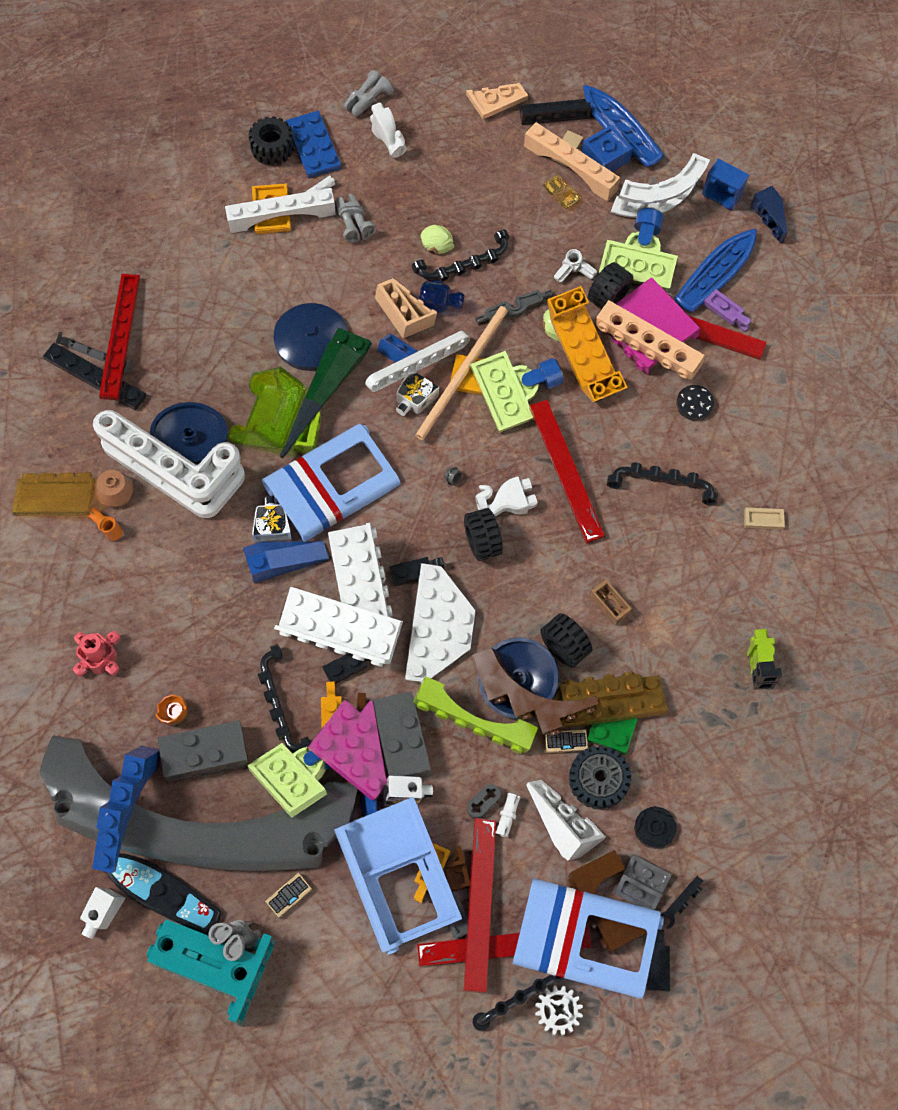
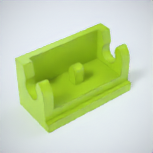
[294,412,321,453]

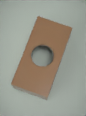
[590,580,632,625]

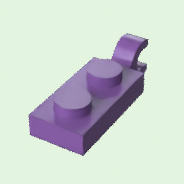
[704,289,751,332]

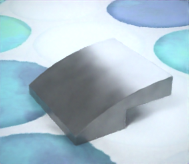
[614,854,672,910]

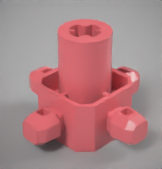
[73,631,121,677]

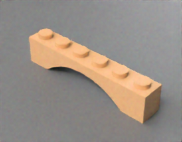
[524,122,620,202]

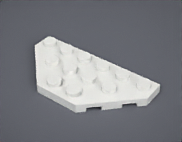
[405,564,475,683]

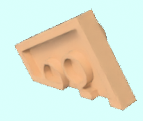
[466,83,528,119]

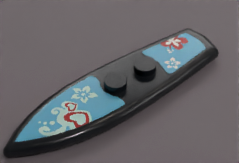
[105,853,222,935]

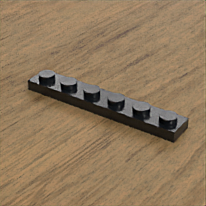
[43,342,147,411]

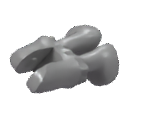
[343,70,394,117]
[336,193,376,243]
[209,920,261,961]

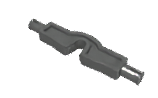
[475,289,553,324]

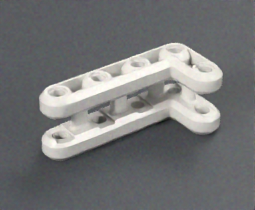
[93,410,245,518]

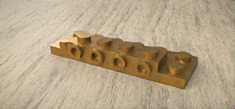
[554,671,668,728]

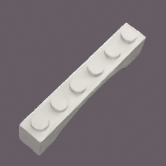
[225,188,336,233]

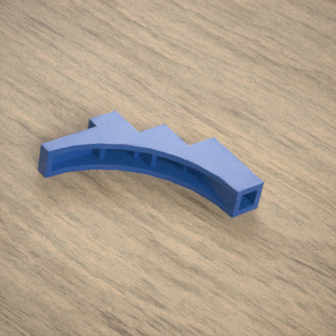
[92,745,160,873]

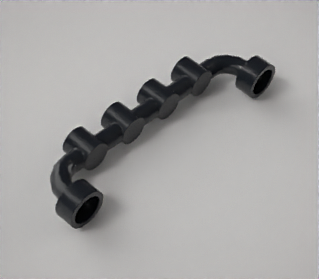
[411,229,510,282]
[607,462,718,506]
[258,644,311,752]
[472,974,564,1032]

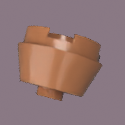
[94,470,133,507]

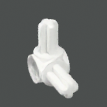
[554,249,597,283]

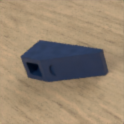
[751,186,788,243]

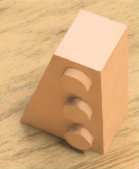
[375,278,437,339]

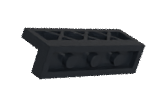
[519,99,591,125]

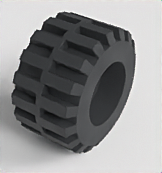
[248,116,294,166]
[587,262,634,310]
[464,508,503,561]
[540,613,593,668]

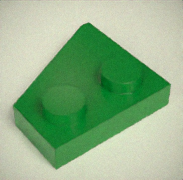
[587,718,638,755]

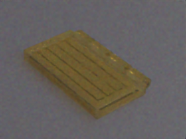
[12,472,95,516]

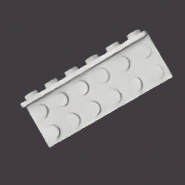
[328,523,393,617]
[274,587,403,667]

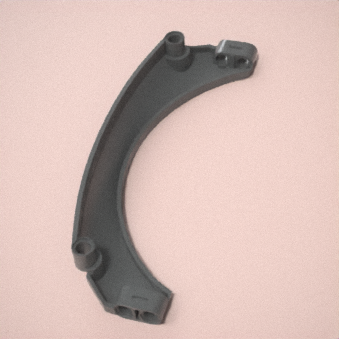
[40,735,359,871]

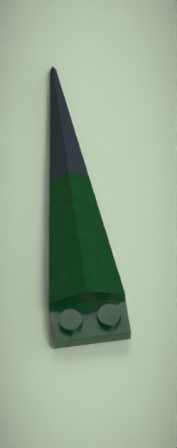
[280,328,372,459]

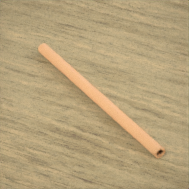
[415,306,508,440]

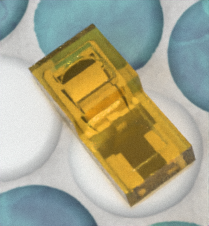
[543,174,581,209]

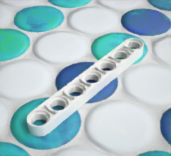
[365,331,470,392]

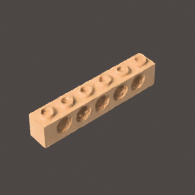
[596,300,705,380]

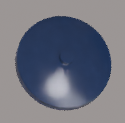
[273,303,347,371]
[150,402,228,465]
[478,637,560,719]

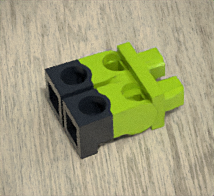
[747,629,782,690]

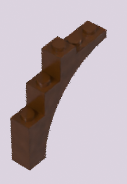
[473,648,602,737]

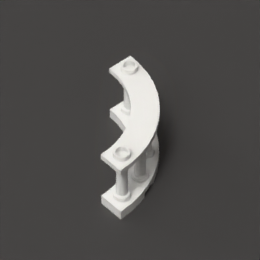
[610,153,710,218]

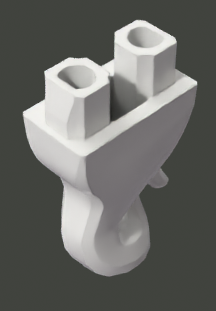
[370,103,407,158]
[475,477,537,516]

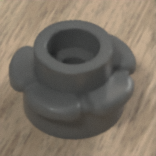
[444,467,462,485]

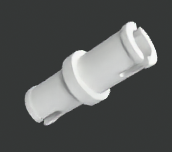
[495,793,521,838]

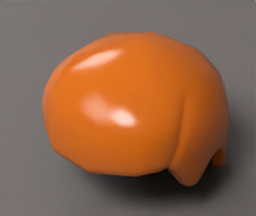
[155,694,188,726]

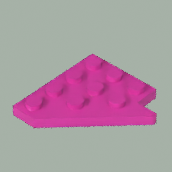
[307,700,387,801]

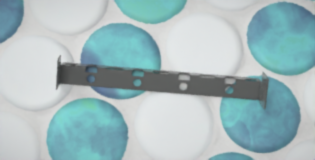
[55,332,135,373]

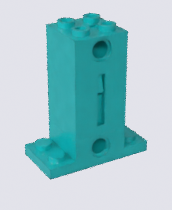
[146,919,276,1026]

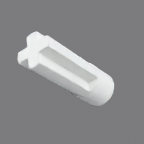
[306,175,335,192]

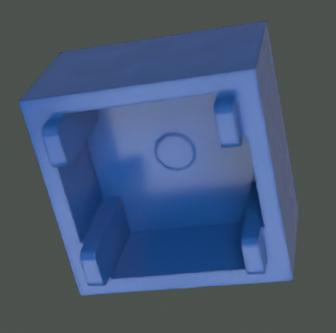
[582,125,633,172]
[702,158,749,211]

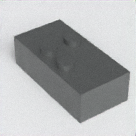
[372,691,431,778]
[158,720,249,783]

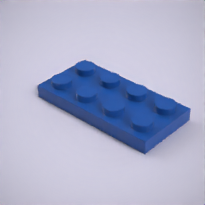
[286,110,341,178]

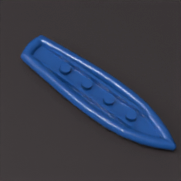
[583,85,664,167]
[674,229,757,312]

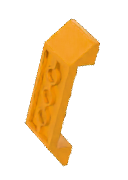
[547,286,628,402]

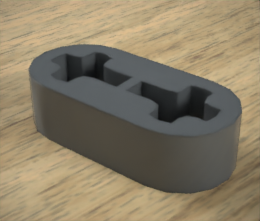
[467,784,501,819]

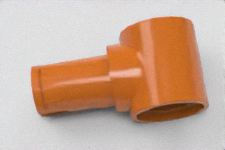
[88,508,123,541]

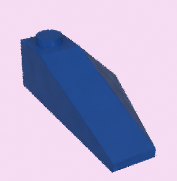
[243,541,329,583]

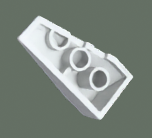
[526,780,605,861]

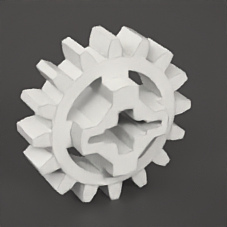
[535,986,583,1036]

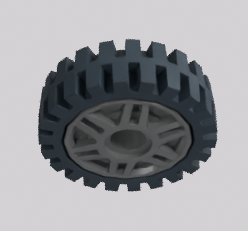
[569,745,631,810]

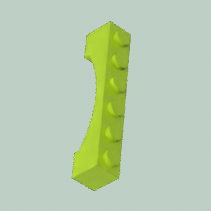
[413,676,538,754]

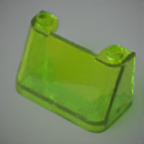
[227,367,305,449]

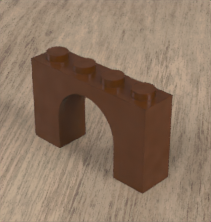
[567,850,647,954]

